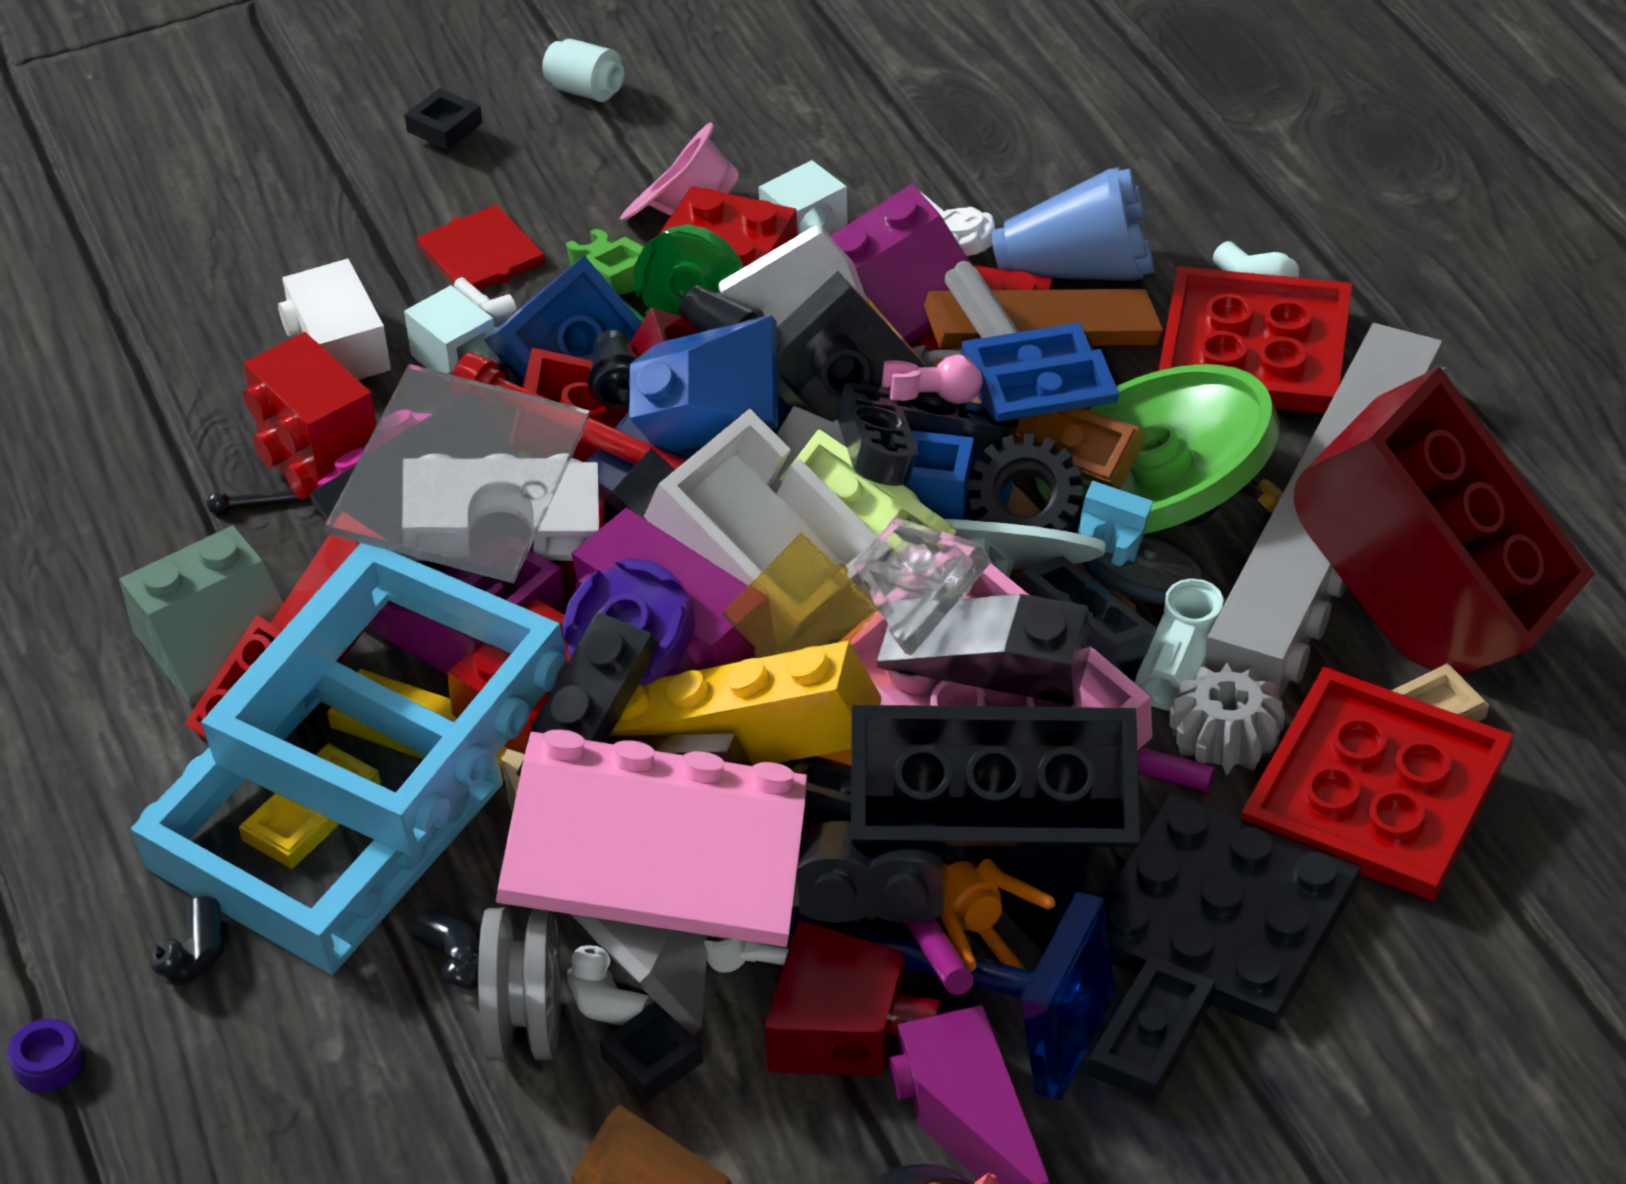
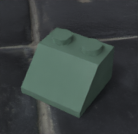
[119,525,283,706]

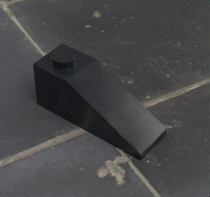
[876,594,1091,706]

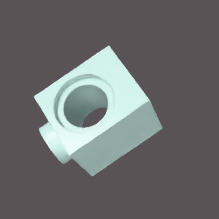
[758,160,848,236]

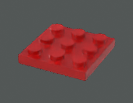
[1159,266,1352,414]
[1241,667,1514,902]

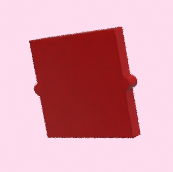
[416,204,545,290]

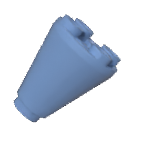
[991,167,1155,282]

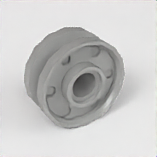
[478,908,561,1061]

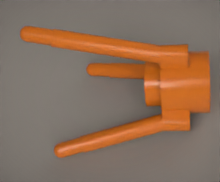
[940,858,1055,1018]

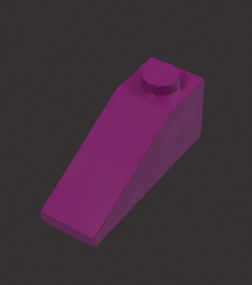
[888,1005,1049,1184]

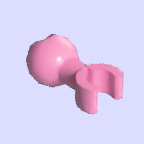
[881,354,983,404]

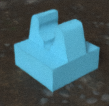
[1076,481,1153,566]

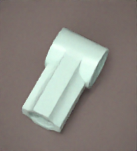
[1135,578,1224,711]

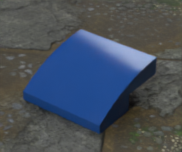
[961,323,1119,422]

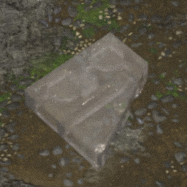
[853,517,992,656]

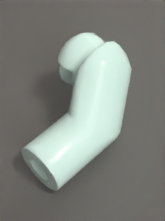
[1213,241,1300,278]

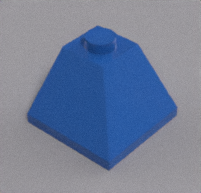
[484,255,642,385]
[629,315,778,453]

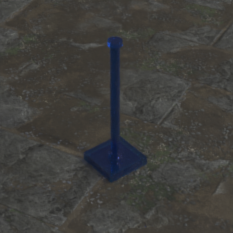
[789,891,1115,1100]

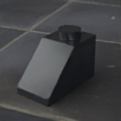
[982,846,1093,975]

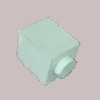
[404,285,499,386]

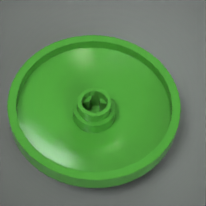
[1035,364,1279,534]

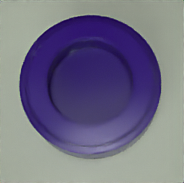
[7,1019,84,1092]

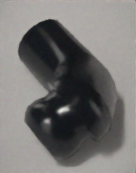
[412,908,480,991]

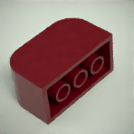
[1294,366,1595,674]

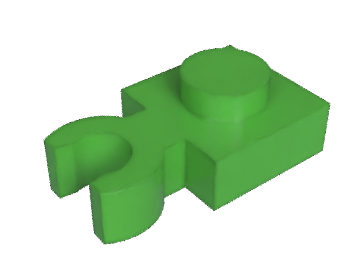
[566,229,643,295]

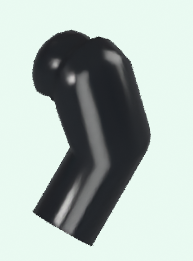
[150,896,223,986]

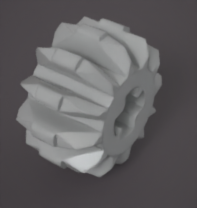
[1170,662,1285,775]

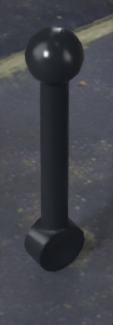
[207,490,311,515]

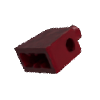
[764,920,942,1076]

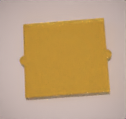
[721,532,881,658]

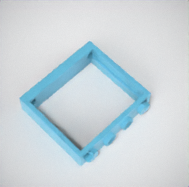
[201,540,568,858]
[130,661,503,976]

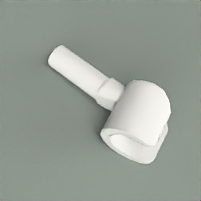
[454,277,517,330]
[704,936,789,973]

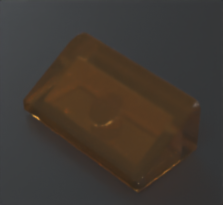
[571,1105,732,1184]

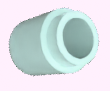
[542,39,624,102]

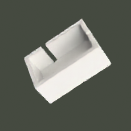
[644,409,887,654]

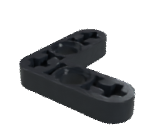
[836,381,1019,486]

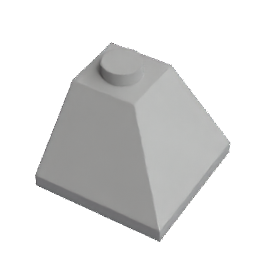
[570,914,709,1036]

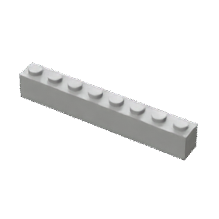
[1205,323,1448,700]

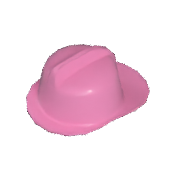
[620,122,739,222]

